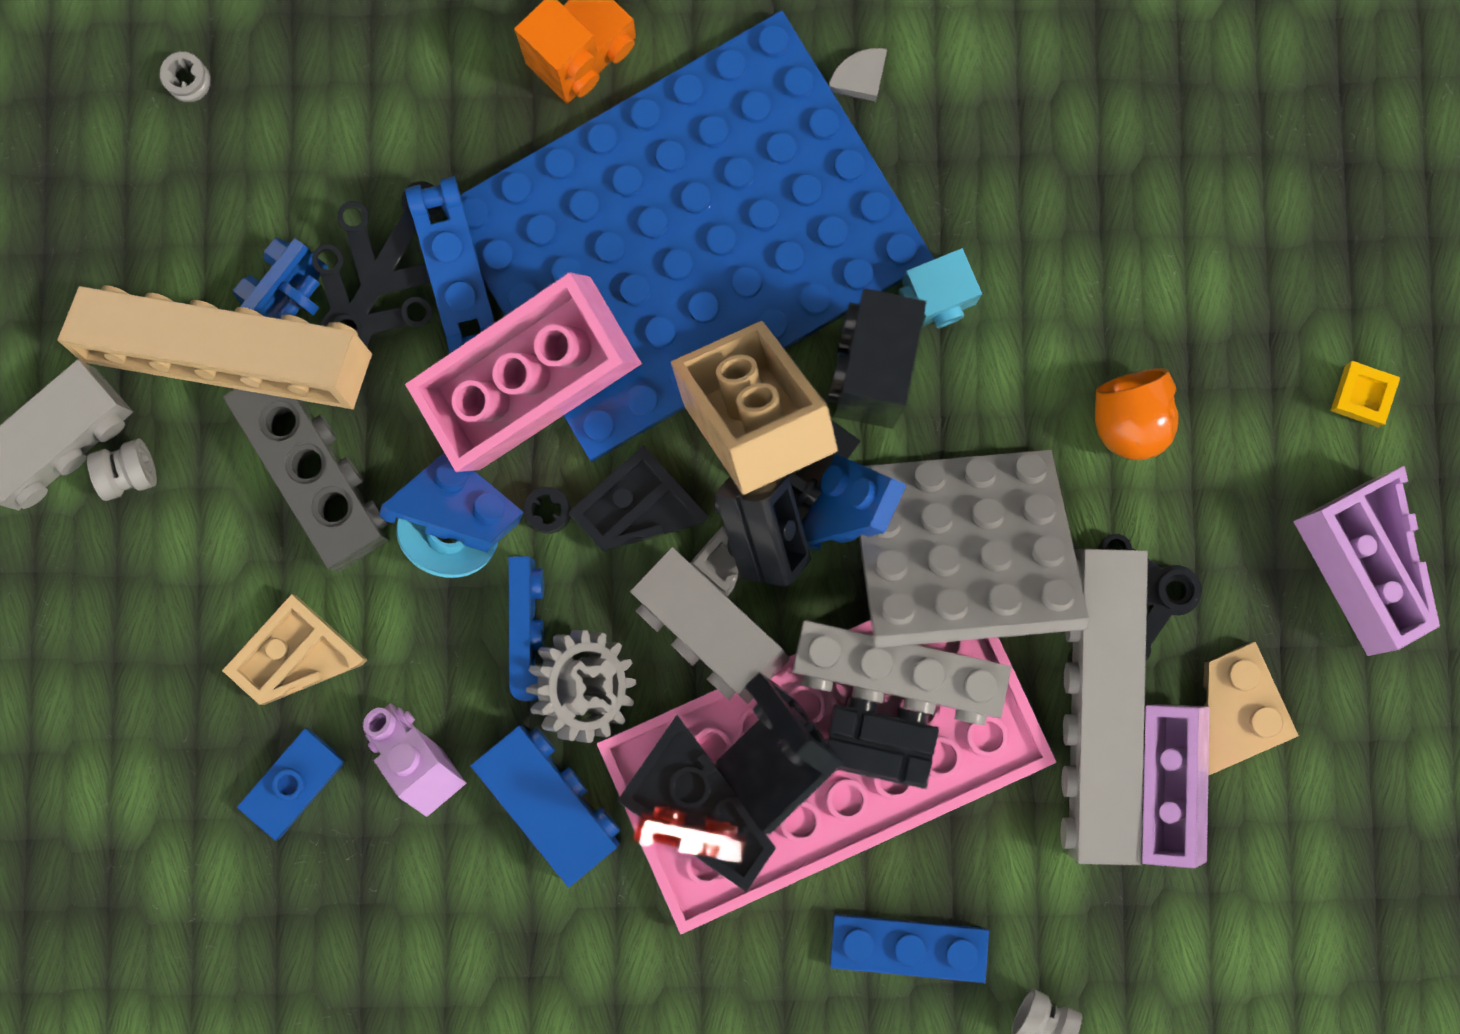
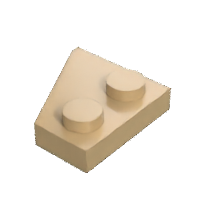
[222,594,367,705]

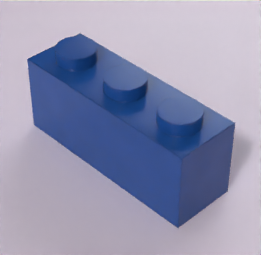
[471,725,621,888]

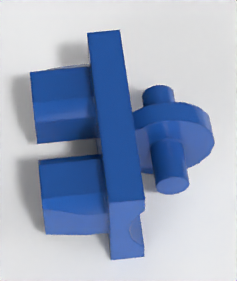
[233,238,329,319]

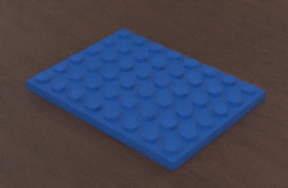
[441,11,934,463]

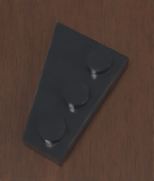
[617,714,776,892]

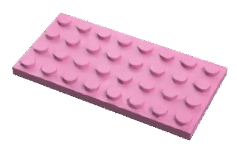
[597,620,1057,935]

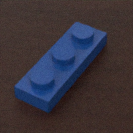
[829,914,989,983]

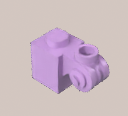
[363,703,466,817]

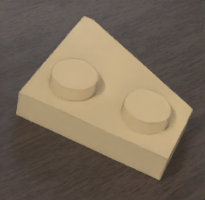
[1203,642,1299,775]

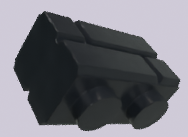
[715,475,811,587]
[826,696,939,789]

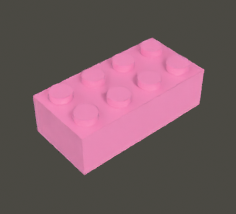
[405,272,642,472]

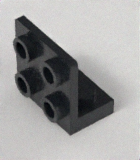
[716,672,844,835]

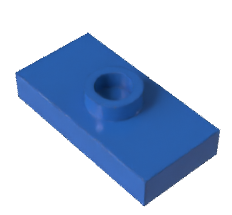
[237,728,347,841]

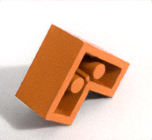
[514,0,636,104]

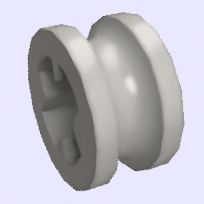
[160,52,211,102]

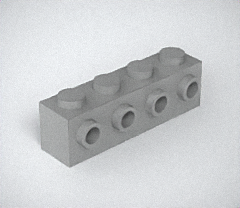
[792,621,1012,726]

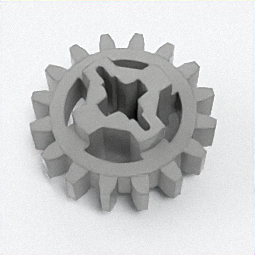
[526,630,636,743]

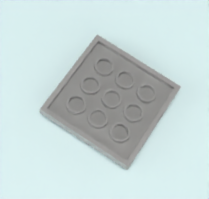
[859,450,1089,648]

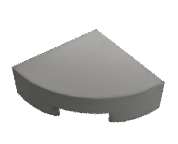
[829,48,887,102]
[690,526,739,598]

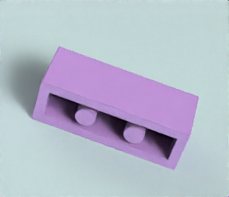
[1142,704,1210,868]

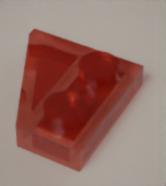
[633,806,746,863]

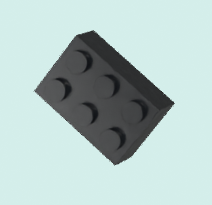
[827,288,927,429]

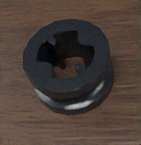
[524,487,571,534]

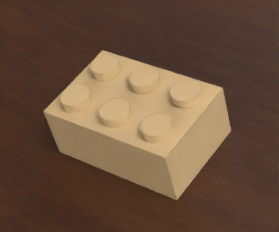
[671,321,838,495]

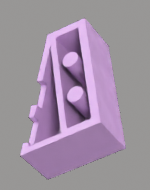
[1293,466,1440,656]

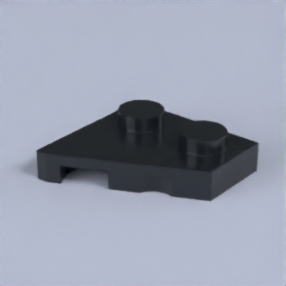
[568,445,709,552]

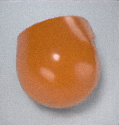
[1095,368,1179,460]

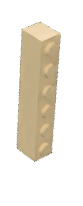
[57,285,372,409]

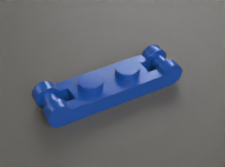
[405,176,495,353]

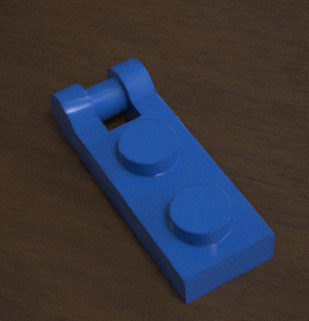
[509,556,544,701]

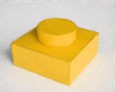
[1331,361,1400,427]

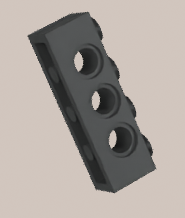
[223,389,390,572]

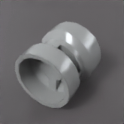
[87,438,157,501]
[1011,989,1082,1034]

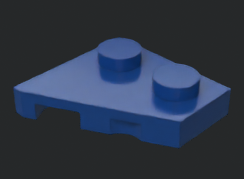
[379,453,524,552]
[803,454,907,550]

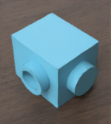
[899,248,982,328]

